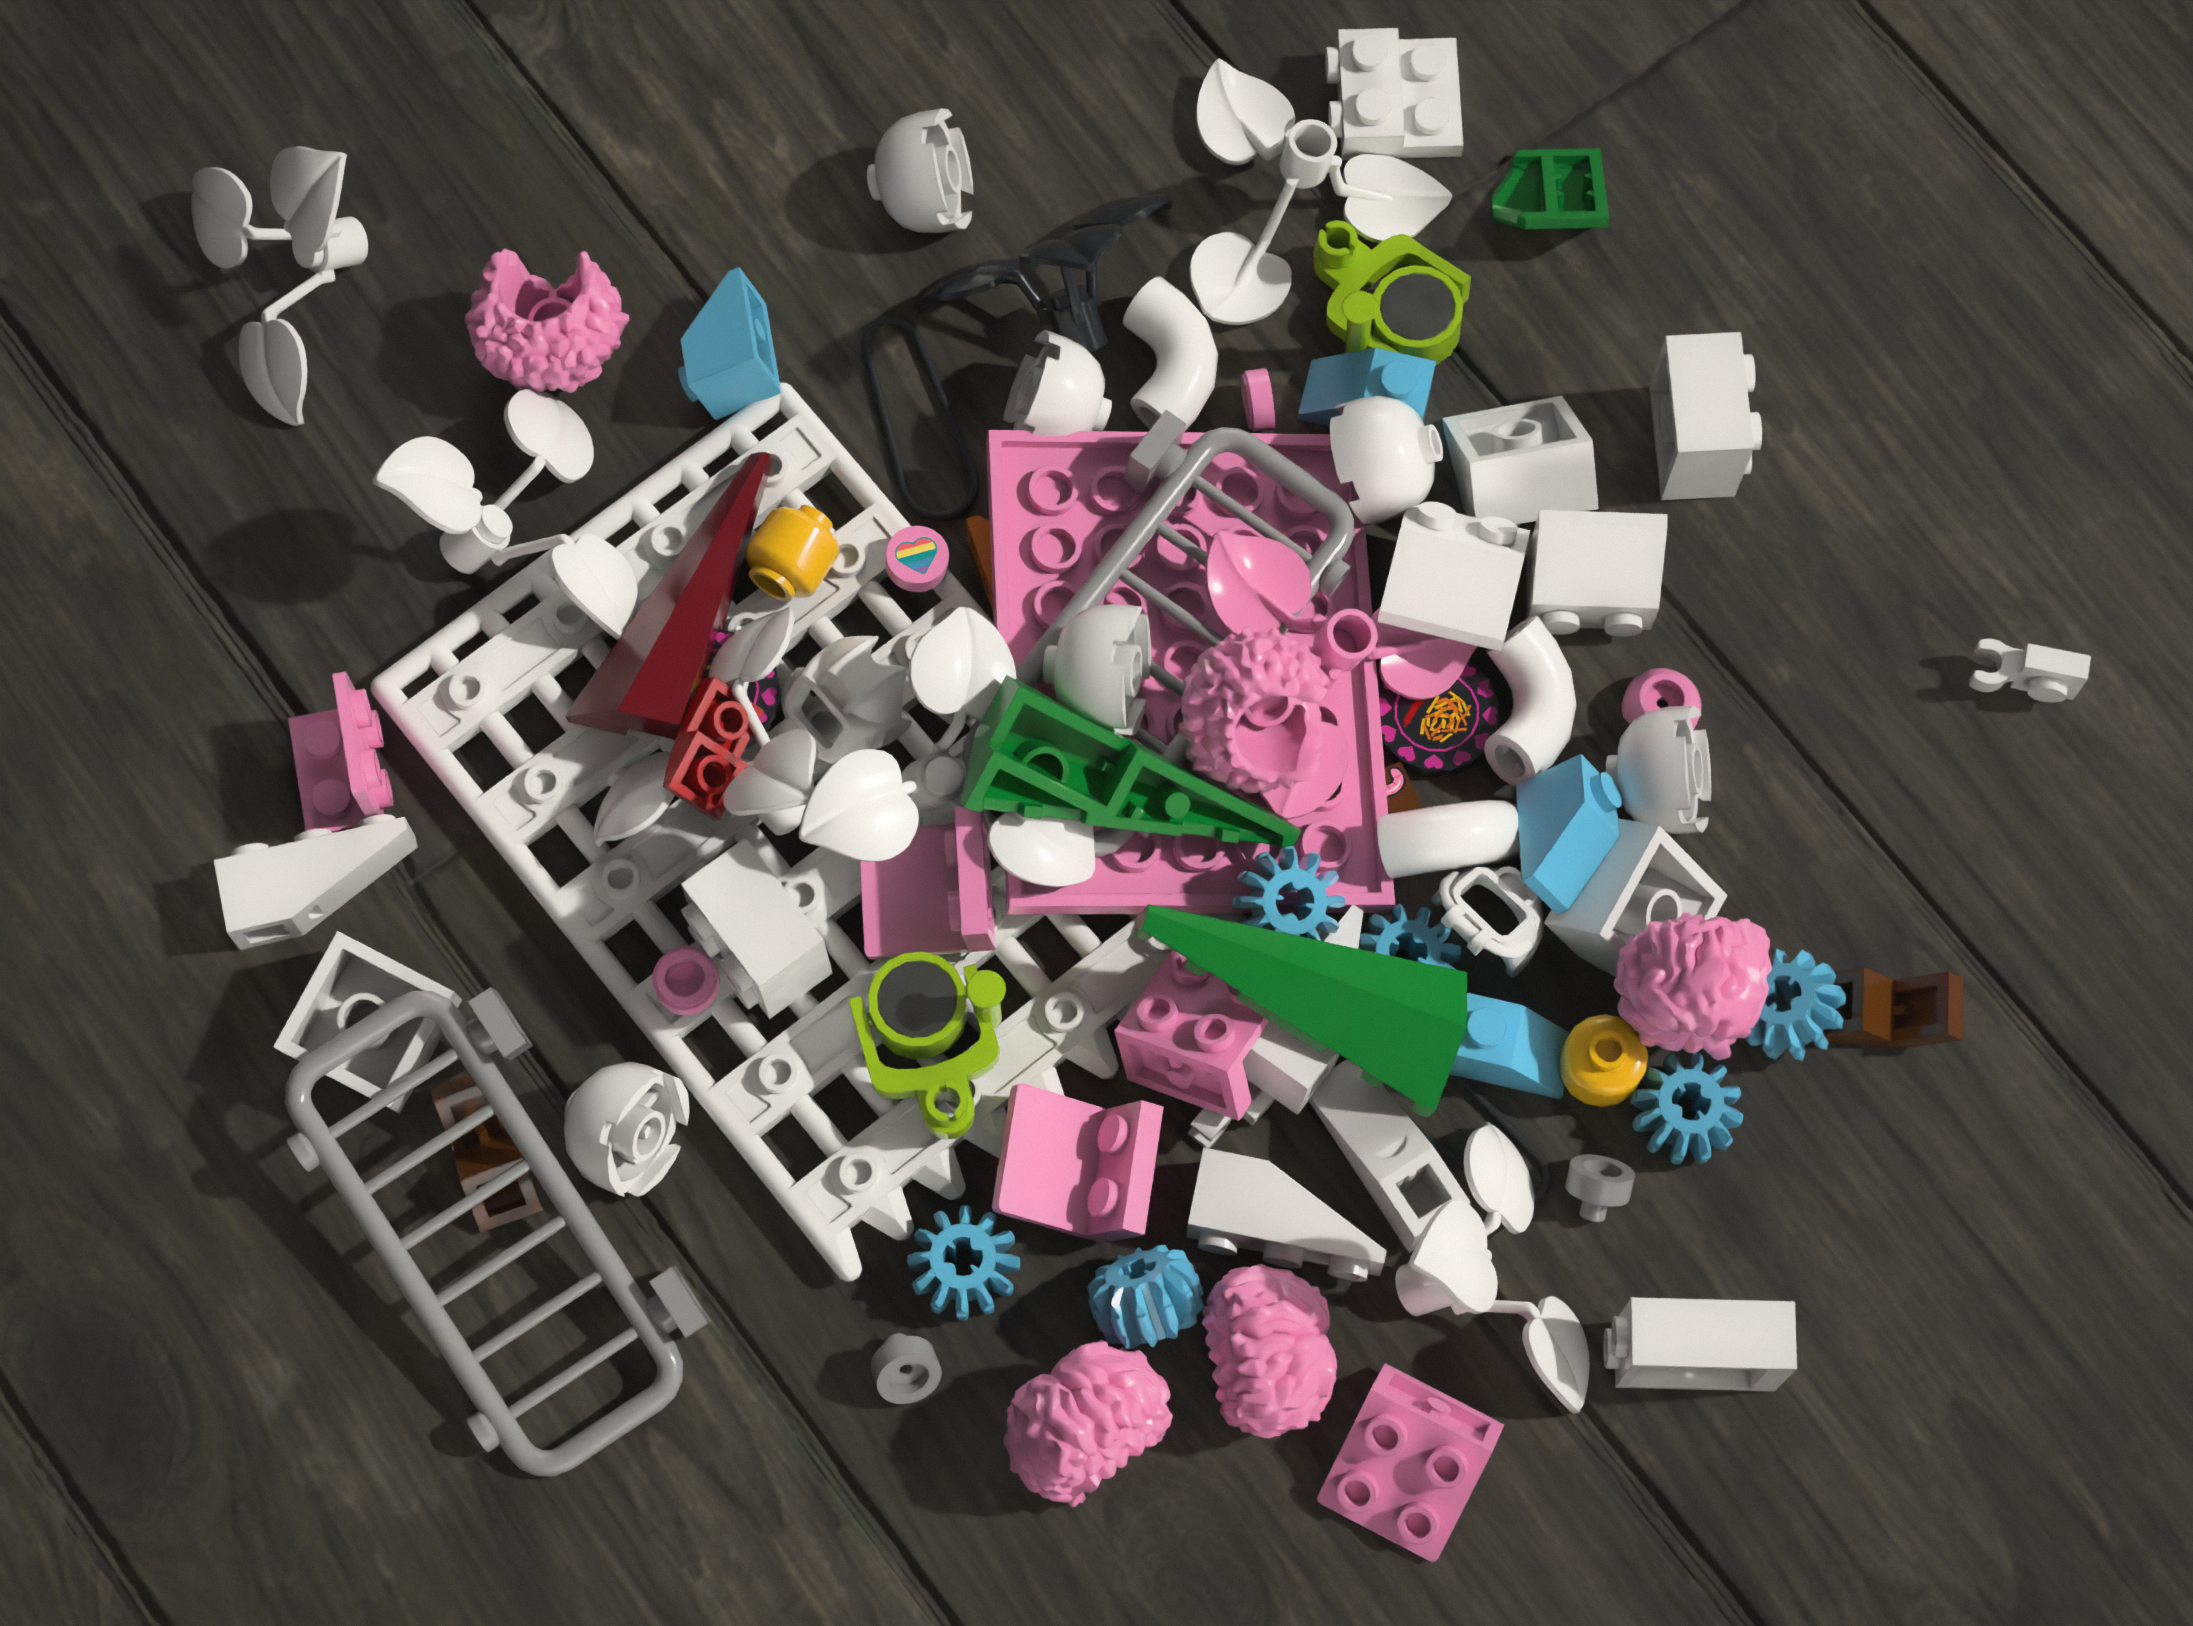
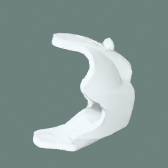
[779,636,912,764]
[1431,866,1544,978]

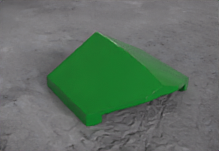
[1491,148,1609,229]

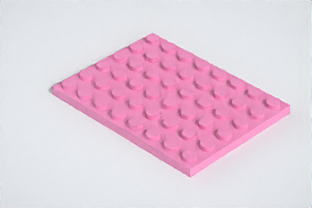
[986,430,1395,915]

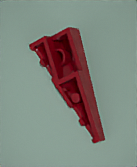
[566,452,772,740]

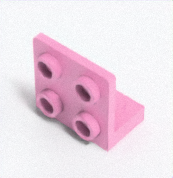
[288,671,393,833]
[860,806,996,960]
[1114,949,1269,1121]
[992,1083,1164,1243]
[1317,1363,1504,1562]

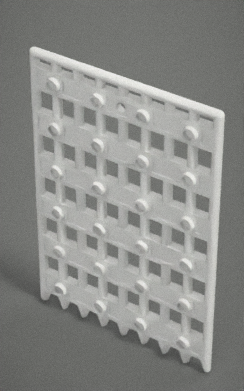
[370,382,1247,1282]

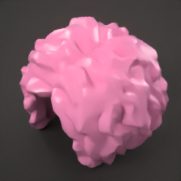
[465,248,630,393]
[1179,626,1330,794]
[1613,913,1772,1061]
[1202,1264,1337,1439]
[1003,1340,1173,1508]

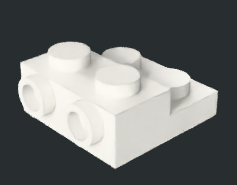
[1325,28,1463,160]

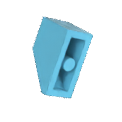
[678,267,782,420]
[1297,348,1436,427]
[1516,754,1622,915]
[1450,993,1570,1099]

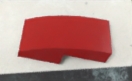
[663,677,764,821]

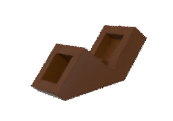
[1823,967,1964,1048]
[431,1074,543,1233]

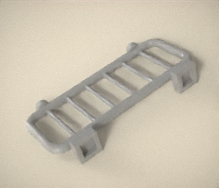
[937,410,1354,857]
[285,987,712,1477]

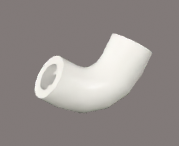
[1123,277,1218,432]
[1484,615,1576,786]
[1377,800,1520,879]

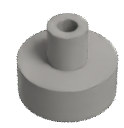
[1565,1154,1635,1222]
[870,1333,942,1404]

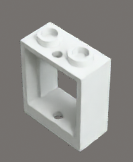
[1603,1297,1797,1391]

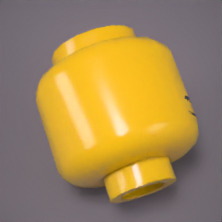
[745,505,840,602]
[1559,1014,1648,1107]

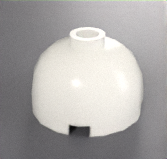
[867,109,973,233]
[1003,330,1112,436]
[1330,396,1443,525]
[1043,604,1151,736]
[1606,705,1711,834]
[564,1062,690,1197]

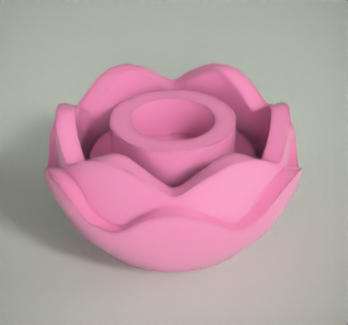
[1621,668,1702,730]

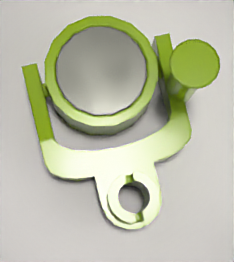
[1313,220,1471,366]
[848,951,1006,1139]

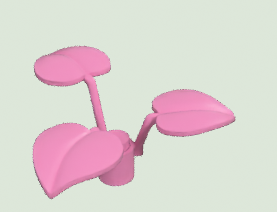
[1205,531,1478,820]

